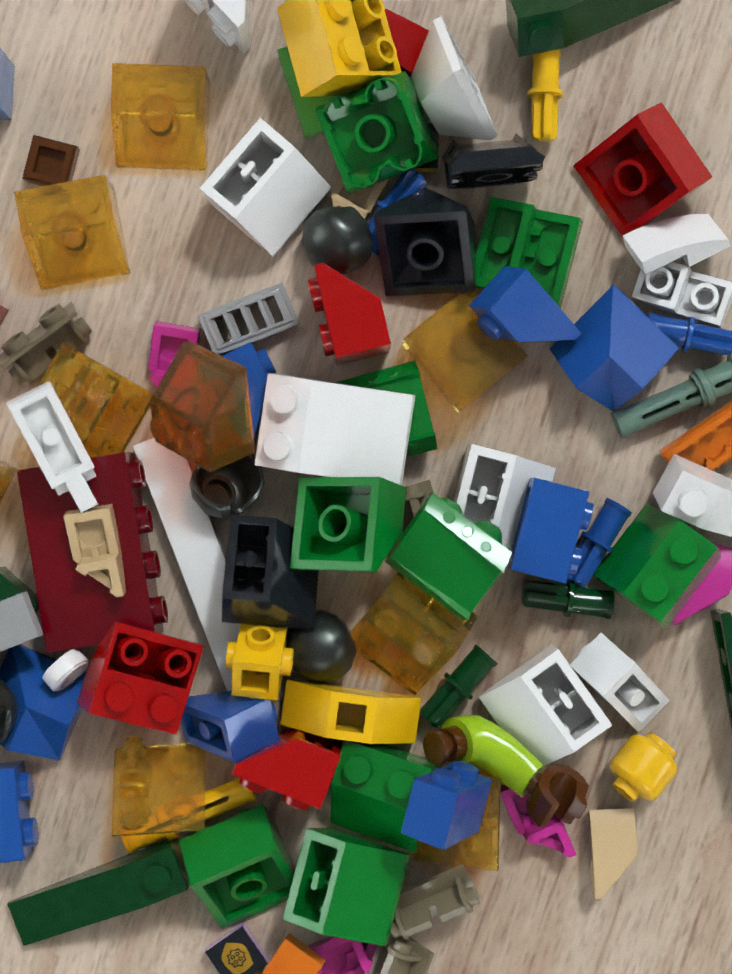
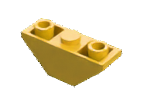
[280,679,422,744]

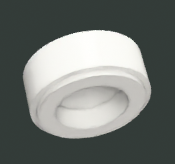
[42,648,89,692]

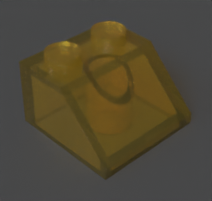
[111,63,210,171]
[14,175,131,290]
[402,291,528,413]

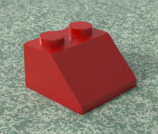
[573,102,713,238]

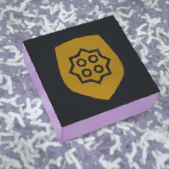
[205,922,269,974]

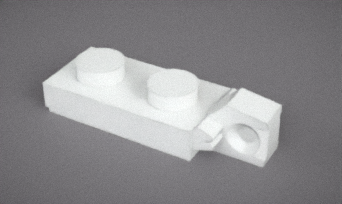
[6,381,98,513]

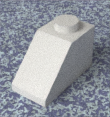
[570,633,670,733]

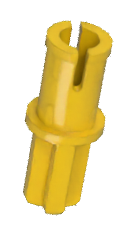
[527,49,563,142]

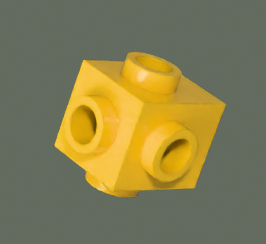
[225,624,294,701]

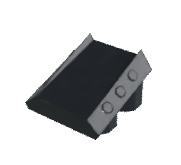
[442,133,545,189]

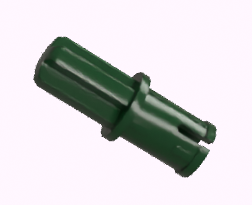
[522,580,615,619]
[420,644,498,728]

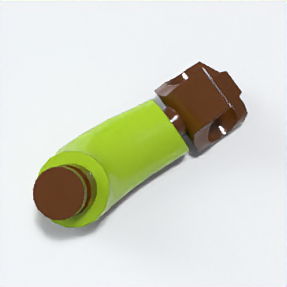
[423,715,589,828]

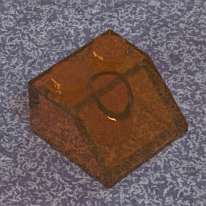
[150,341,255,472]

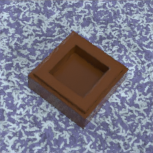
[22,135,80,193]

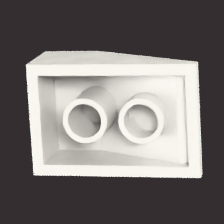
[255,373,416,486]

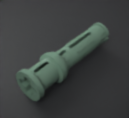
[611,354,732,439]

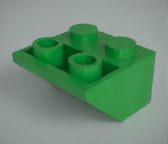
[283,827,410,946]

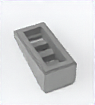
[197,283,300,359]

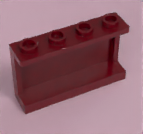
[16,452,168,653]

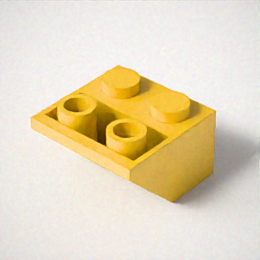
[277,0,402,97]

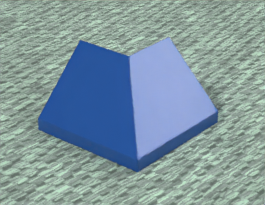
[550,284,679,412]
[0,644,86,761]

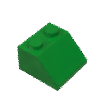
[290,477,406,573]
[593,503,721,629]
[330,740,443,853]
[179,804,296,929]

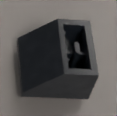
[222,515,319,629]

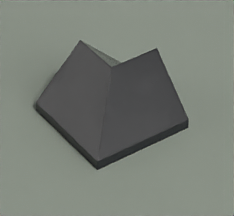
[374,187,476,296]

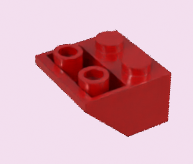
[308,263,391,365]
[77,621,204,735]
[232,728,341,811]

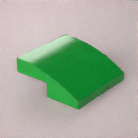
[476,197,583,309]

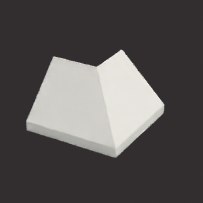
[411,16,498,140]

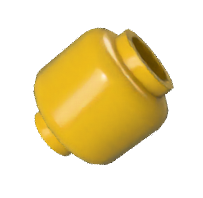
[609,732,678,802]

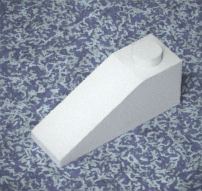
[653,454,732,537]

